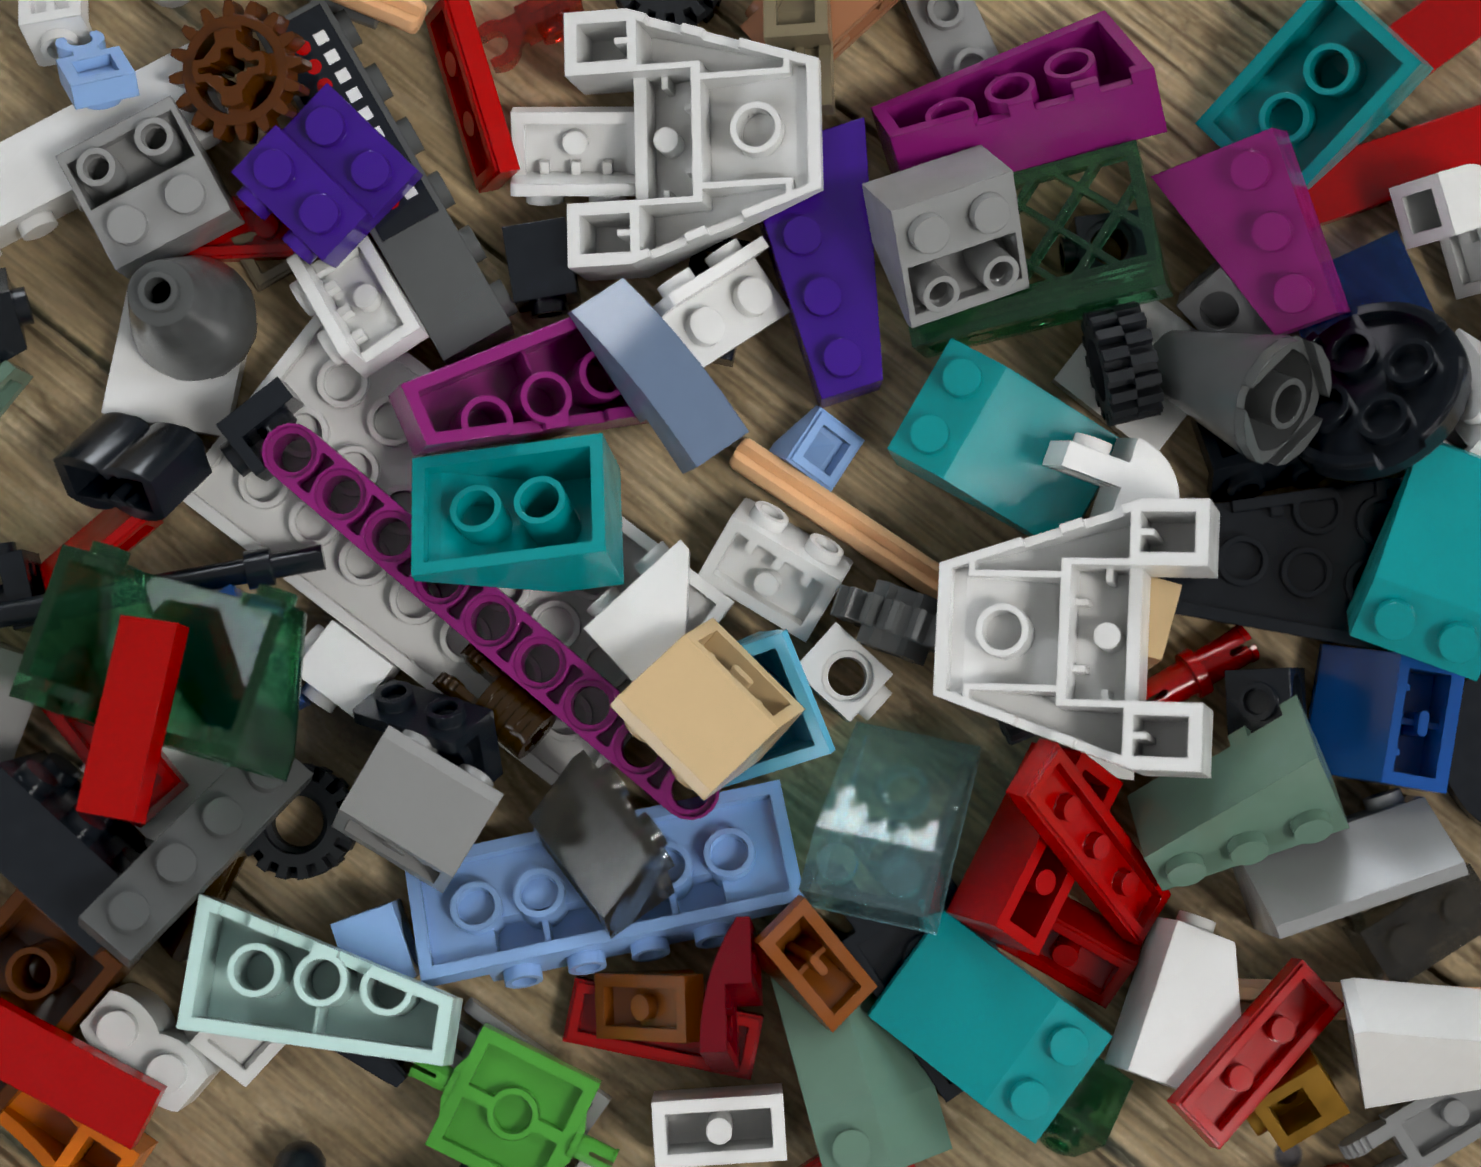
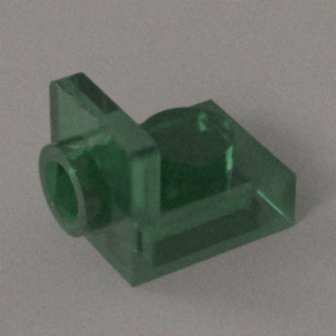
[1040,1057,1133,1157]

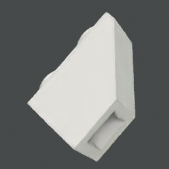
[584,540,691,682]

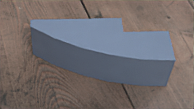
[568,278,749,474]

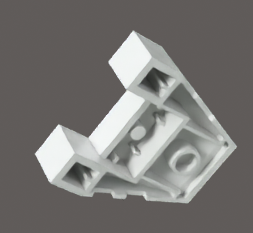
[564,8,824,281]
[933,498,1220,778]

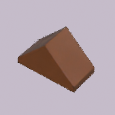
[753,895,878,1033]

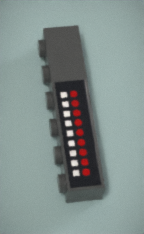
[255,0,518,366]

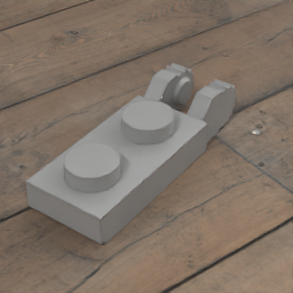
[1338,1089,1481,1167]

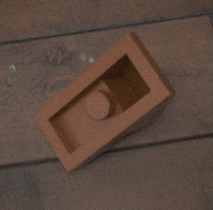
[594,969,704,1043]

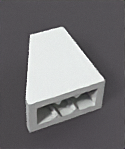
[1104,910,1241,1089]
[1341,978,1481,1109]

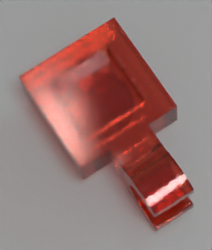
[478,0,584,73]

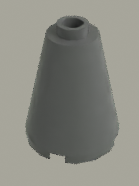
[127,255,258,381]
[1153,330,1332,466]

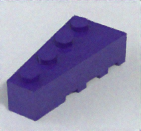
[759,117,883,408]

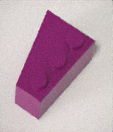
[1151,128,1351,335]

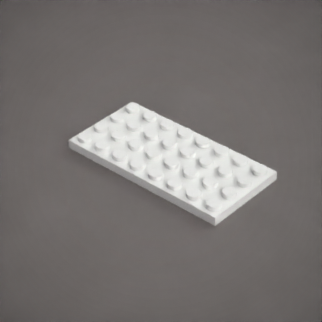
[183,314,734,806]

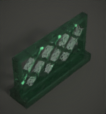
[908,140,1174,358]

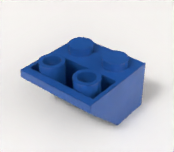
[1308,644,1465,794]

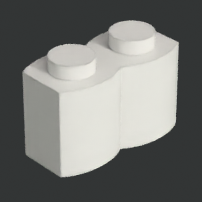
[80,982,222,1112]

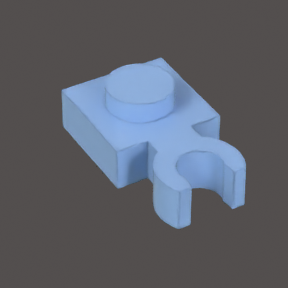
[55,30,140,110]

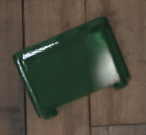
[9,541,307,782]

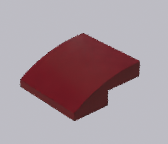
[699,916,763,1073]

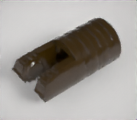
[431,643,557,759]

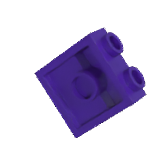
[231,83,423,268]

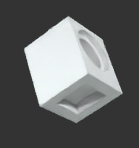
[800,622,893,722]

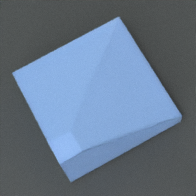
[769,405,865,492]

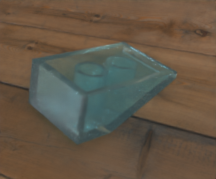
[799,722,981,935]

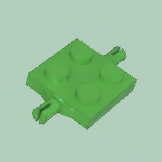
[408,1023,619,1167]

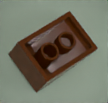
[0,888,144,1114]

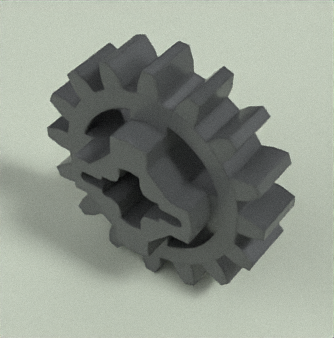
[830,579,937,666]

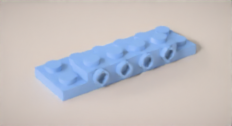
[405,779,805,989]

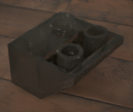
[528,750,675,939]

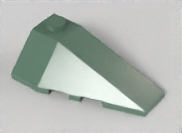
[758,931,953,1167]

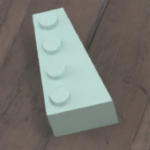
[176,894,463,1066]

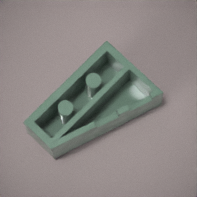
[1127,694,1349,891]

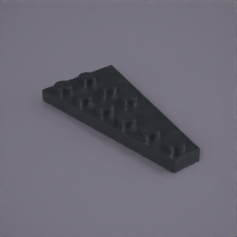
[1157,477,1404,652]

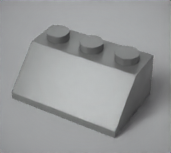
[1232,788,1469,939]

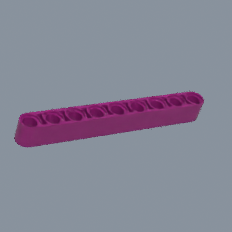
[262,423,720,820]

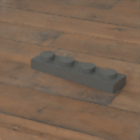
[78,732,314,969]

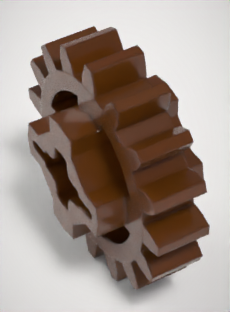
[169,0,312,145]

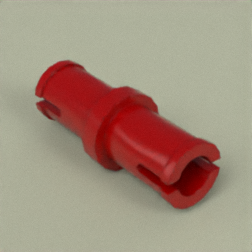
[1146,625,1260,702]

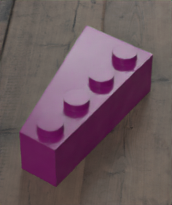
[871,10,1168,174]
[388,290,649,456]

